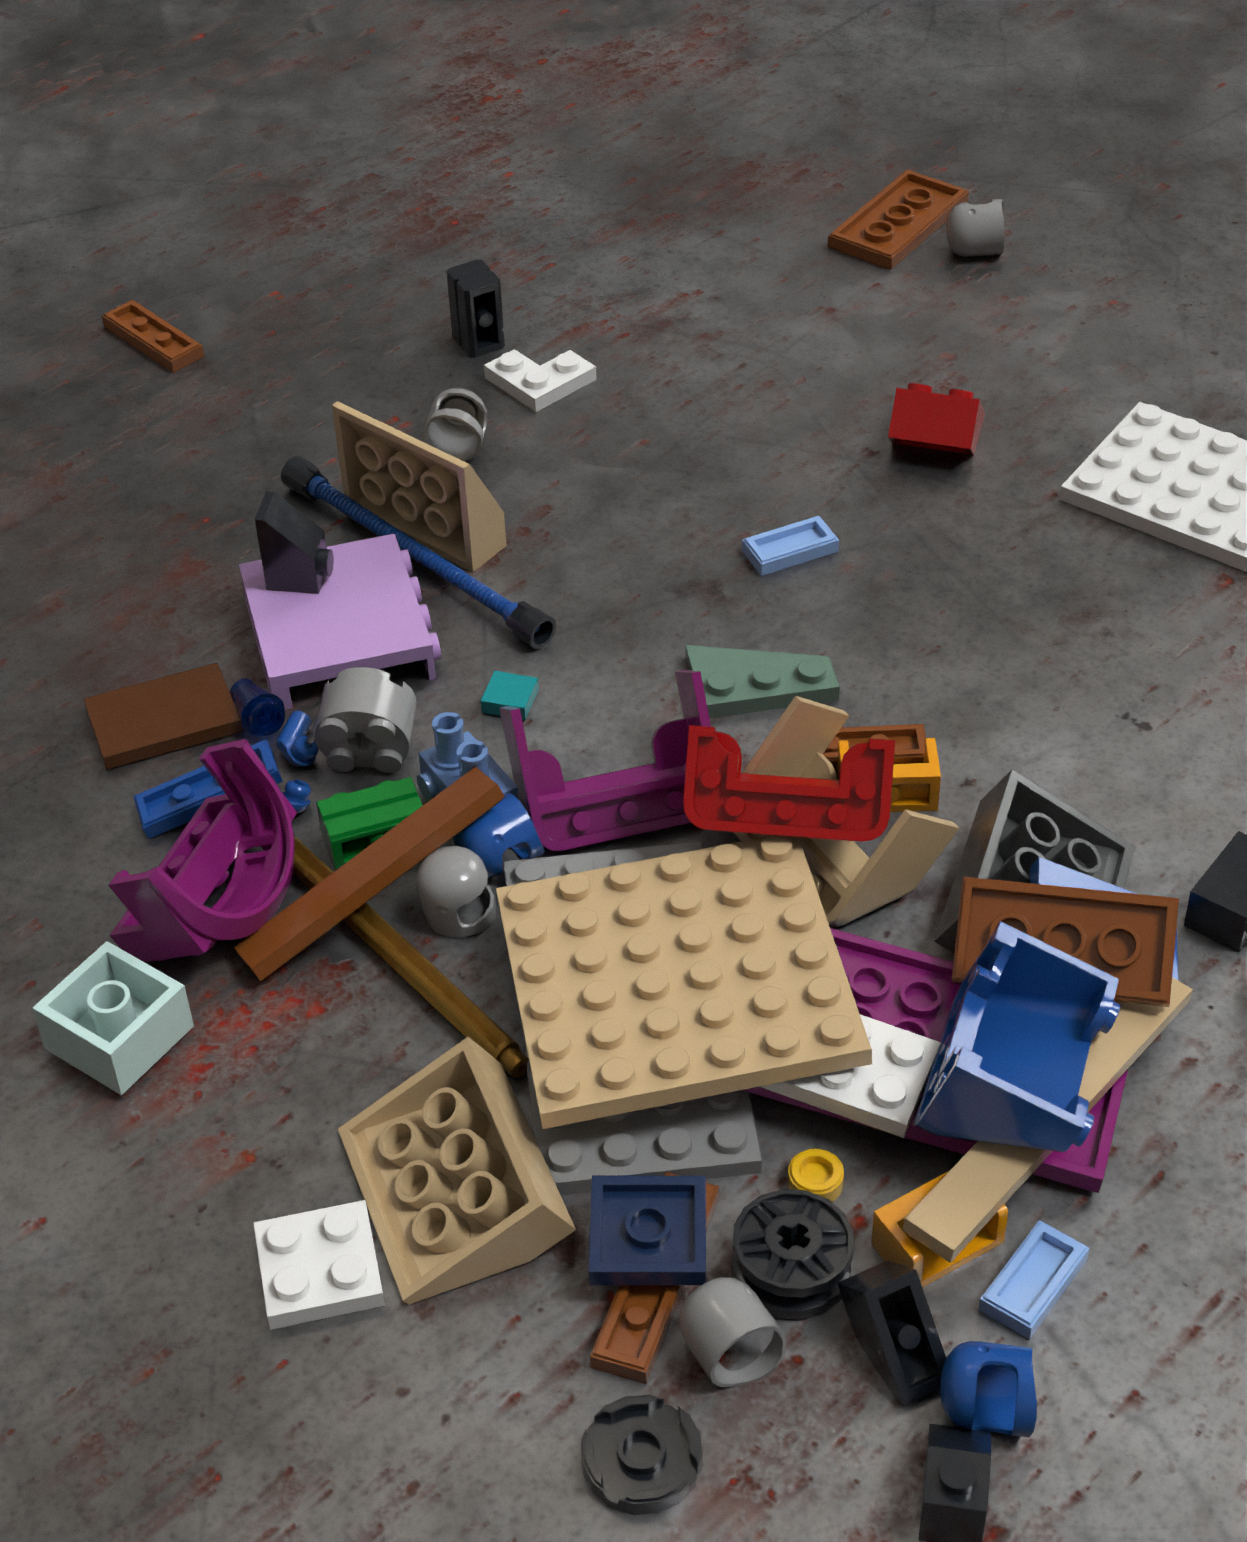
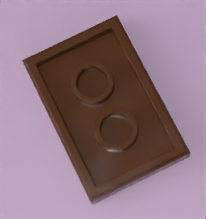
[83,662,243,770]

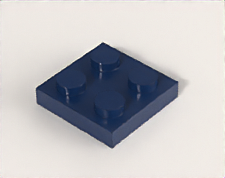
[588,1175,706,1285]

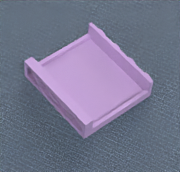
[239,534,441,712]

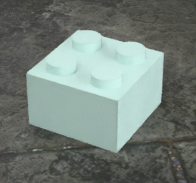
[32,941,194,1095]

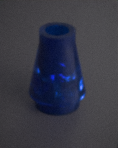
[230,678,285,736]

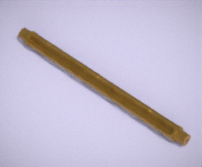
[292,836,529,1078]

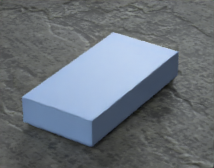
[742,516,839,576]
[979,1220,1090,1340]

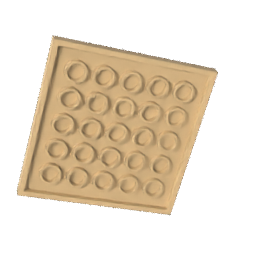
[496,835,872,1129]

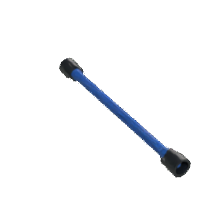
[281,456,556,649]

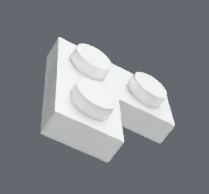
[484,349,597,412]

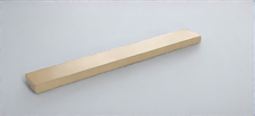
[902,977,1193,1263]

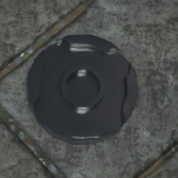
[581,1395,703,1515]

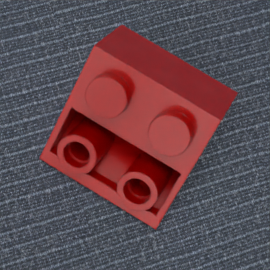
[888,383,985,455]

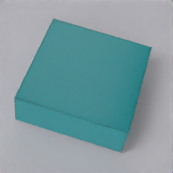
[480,670,539,720]

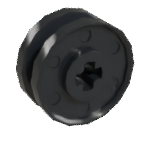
[732,1189,854,1320]

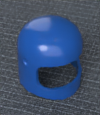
[453,793,545,878]
[940,1341,1037,1438]

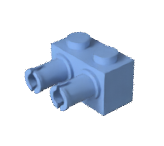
[417,712,519,801]

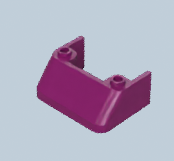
[499,670,711,851]

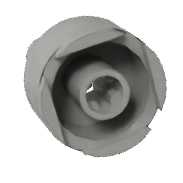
[314,667,417,773]

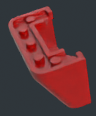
[683,725,895,842]

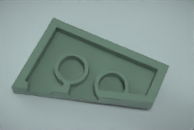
[685,645,840,718]

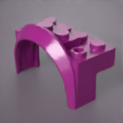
[108,739,297,962]

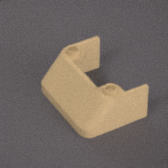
[733,696,959,927]

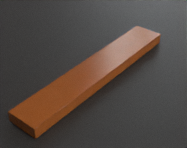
[233,766,505,981]

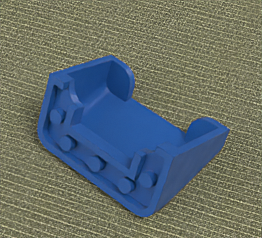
[915,921,1120,1152]

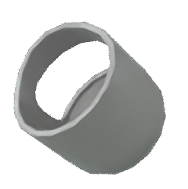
[946,199,1005,257]
[423,388,488,461]
[415,846,497,937]
[678,1277,787,1387]

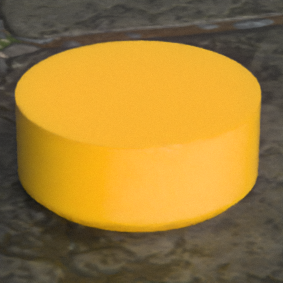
[788,1149,844,1202]

